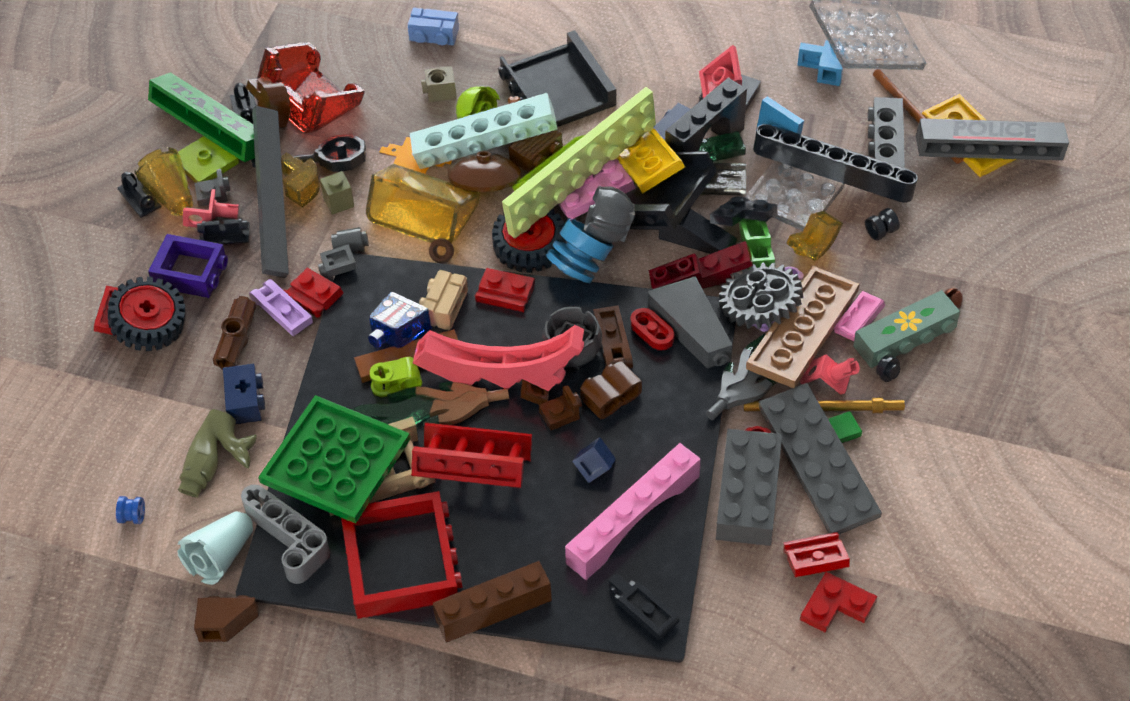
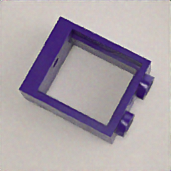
[148,234,228,298]

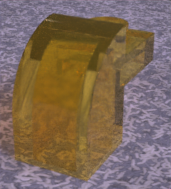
[281,152,320,208]
[786,211,843,261]

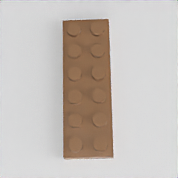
[746,266,860,389]

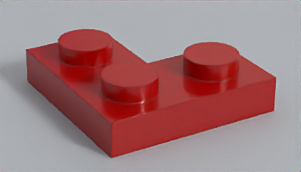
[800,572,877,633]

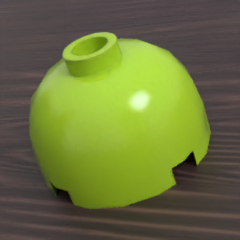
[456,86,500,119]

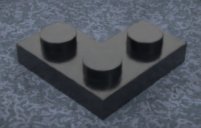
[710,196,777,227]

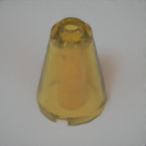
[134,148,194,216]

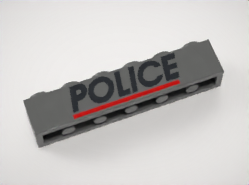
[916,118,1069,161]

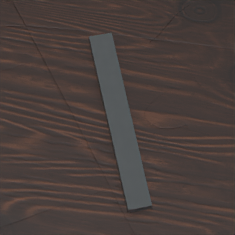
[252,106,289,278]

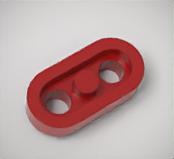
[631,308,674,350]

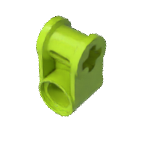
[370,357,423,397]

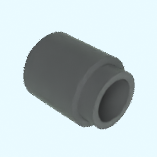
[331,227,369,253]

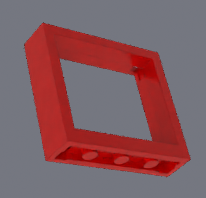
[341,491,463,619]

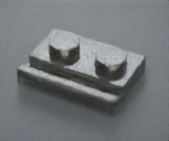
[700,163,746,196]

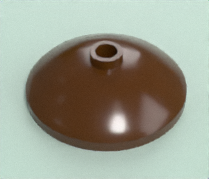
[448,151,521,192]

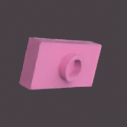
[834,291,885,341]

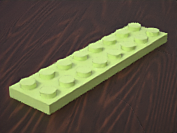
[502,87,656,238]

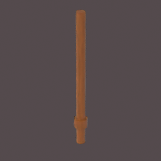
[873,69,963,164]

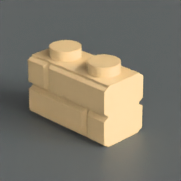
[419,270,468,330]

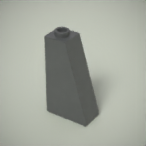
[648,276,732,368]

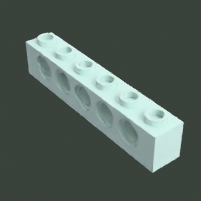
[410,93,557,169]

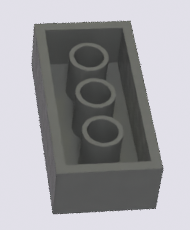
[716,429,782,546]

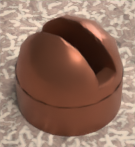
[944,288,963,309]

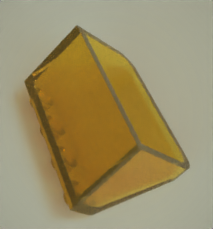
[366,164,481,247]

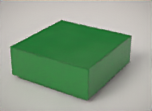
[828,411,862,443]

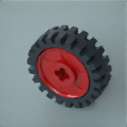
[492,209,566,273]
[108,277,185,351]

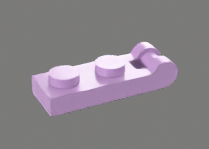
[249,279,313,336]

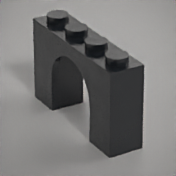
[665,77,747,152]

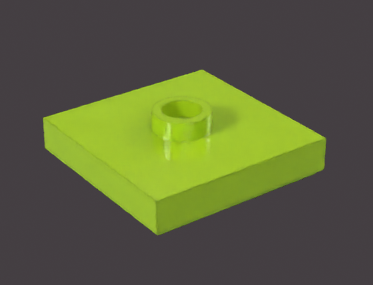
[171,136,239,183]

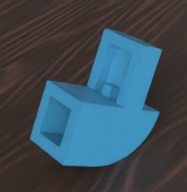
[797,40,845,86]

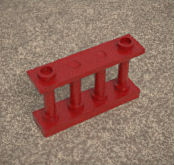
[411,423,532,488]

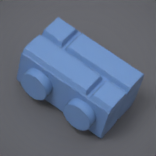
[408,8,459,45]

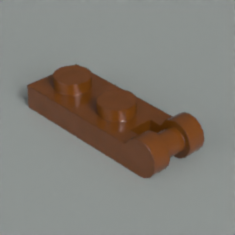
[593,305,633,369]

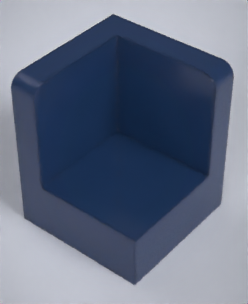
[572,437,616,483]

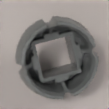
[583,186,635,244]
[542,307,602,370]

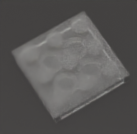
[745,161,845,234]

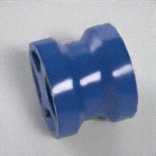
[116,496,145,524]

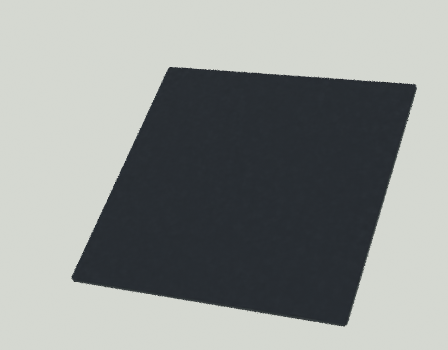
[236,253,736,663]

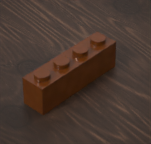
[433,561,552,643]

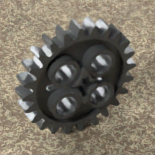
[719,263,804,329]

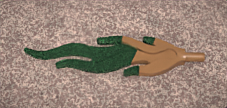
[351,382,509,429]

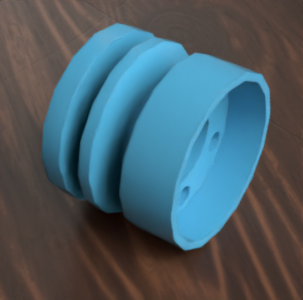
[546,218,614,283]

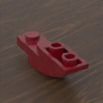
[648,241,753,289]

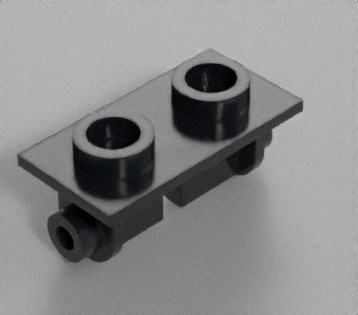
[229,83,257,124]
[117,172,162,218]
[197,218,250,244]

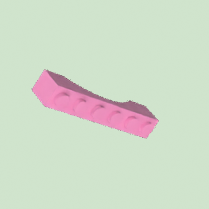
[565,443,701,580]

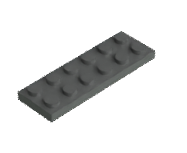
[758,383,882,534]

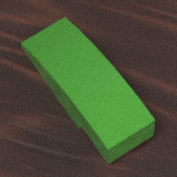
[739,219,775,270]

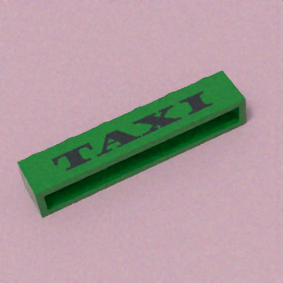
[148,72,255,162]

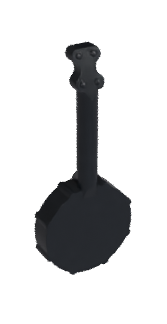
[251,134,366,172]

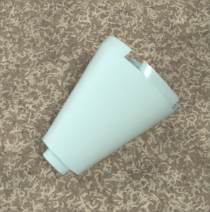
[177,511,253,585]

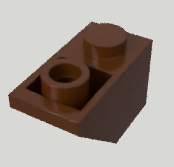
[194,595,259,642]

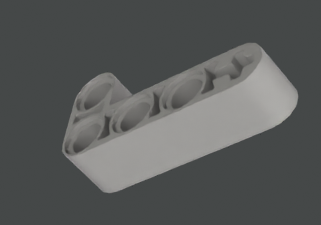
[241,485,330,584]

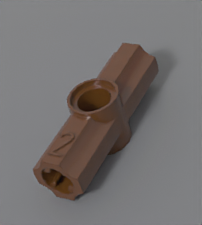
[213,296,256,370]

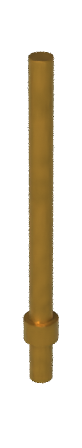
[743,397,905,414]

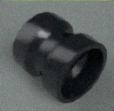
[865,208,900,241]

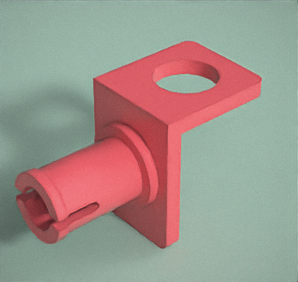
[183,189,239,228]
[800,354,860,395]

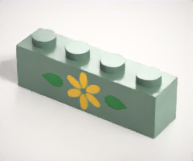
[853,290,960,368]

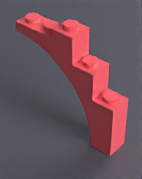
[413,325,584,391]

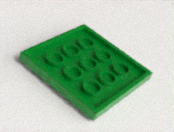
[258,395,411,524]

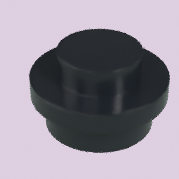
[876,356,901,382]

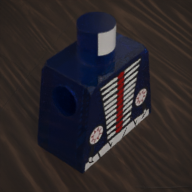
[368,292,432,348]

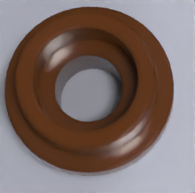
[429,238,454,263]

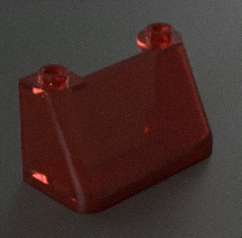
[257,42,365,133]

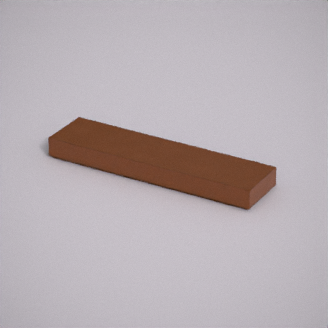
[354,329,458,383]

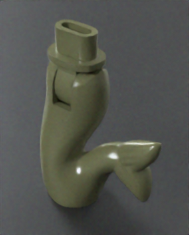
[178,409,257,498]

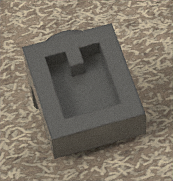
[194,169,231,207]
[318,245,357,282]

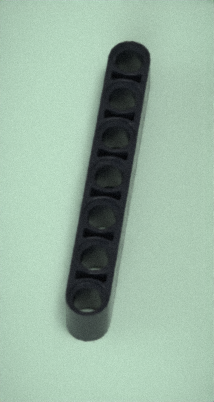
[753,124,918,203]

